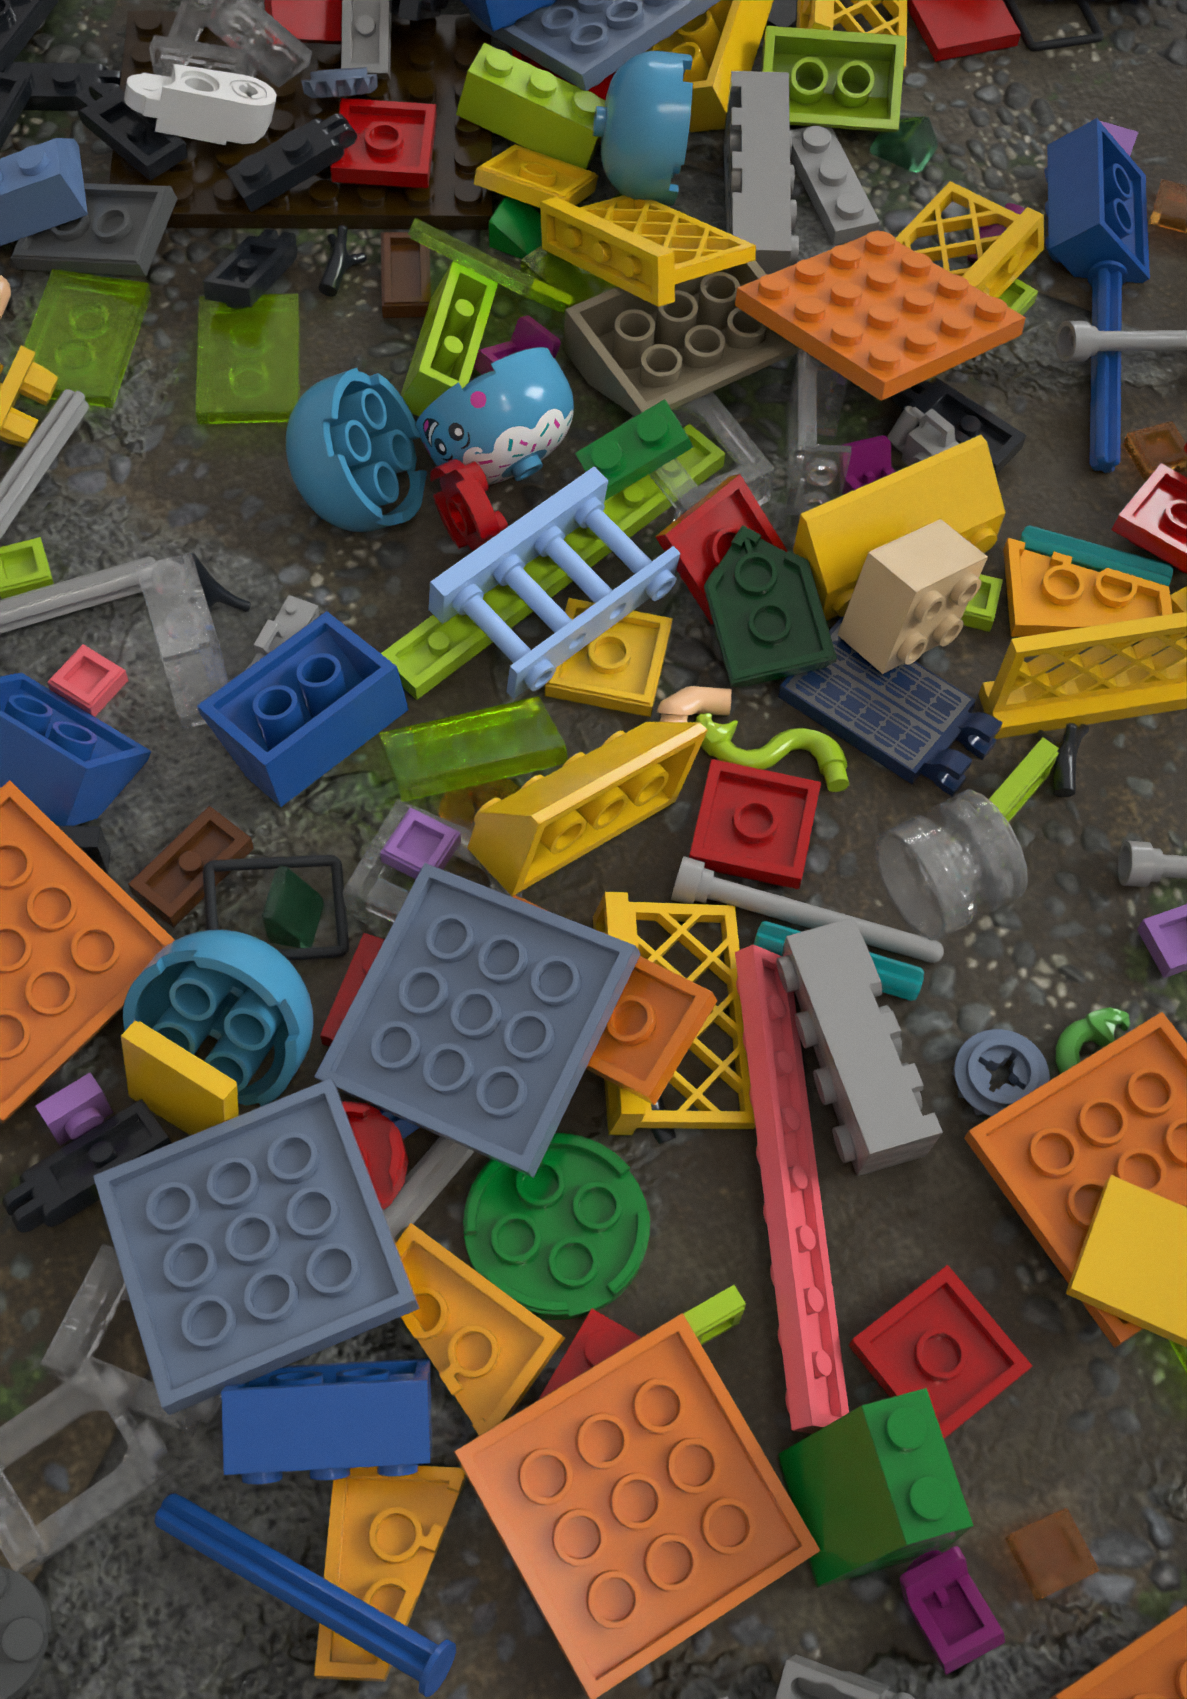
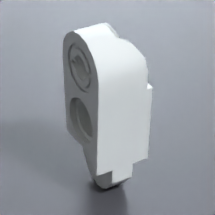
[124,64,277,145]

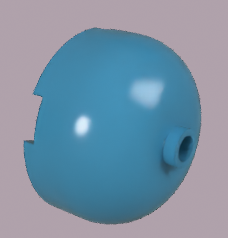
[593,51,693,206]
[286,368,427,532]
[123,930,314,1107]

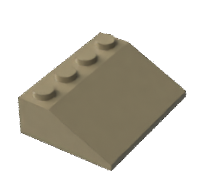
[563,260,802,417]

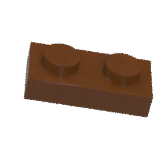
[128,806,254,928]

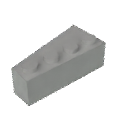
[723,71,799,274]
[776,917,943,1176]

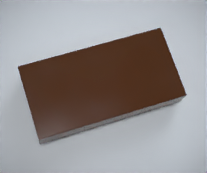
[381,232,431,318]

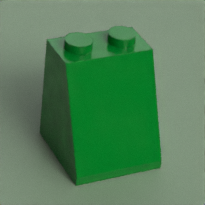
[777,1388,973,1588]

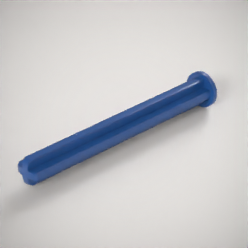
[1087,260,1127,473]
[154,1493,456,1697]

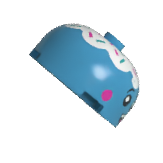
[415,347,574,485]

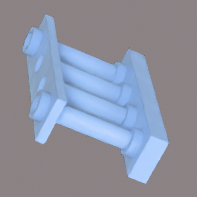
[429,467,681,699]

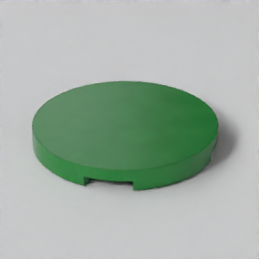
[463,1133,650,1320]

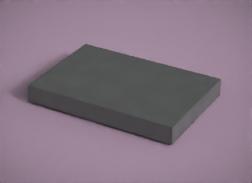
[11,183,178,276]

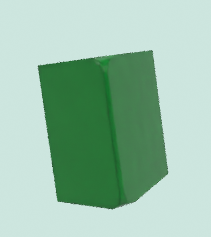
[489,196,542,263]

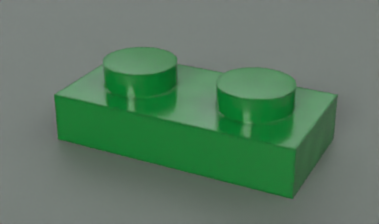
[575,399,693,501]

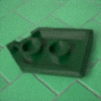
[704,525,837,688]

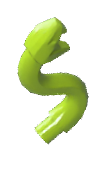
[696,713,849,792]

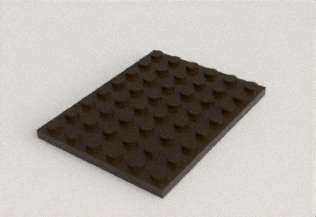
[109,10,492,230]

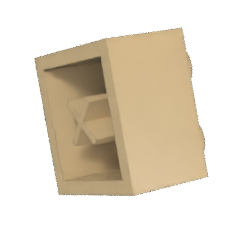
[837,519,988,674]

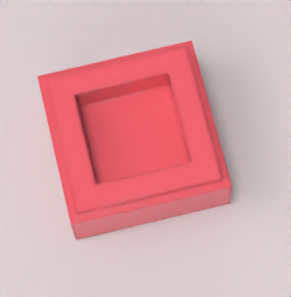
[47,644,129,717]

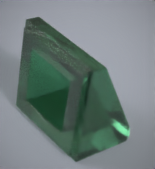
[869,116,938,172]
[262,866,324,948]

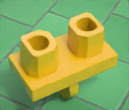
[0,345,58,448]

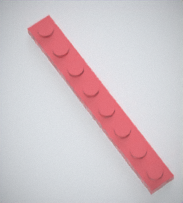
[735,945,849,1434]

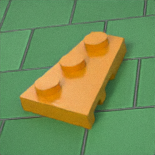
[1003,538,1173,641]
[395,1223,565,1436]
[314,1466,466,1682]

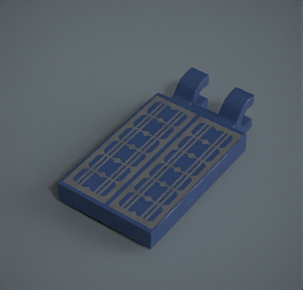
[778,616,1002,797]

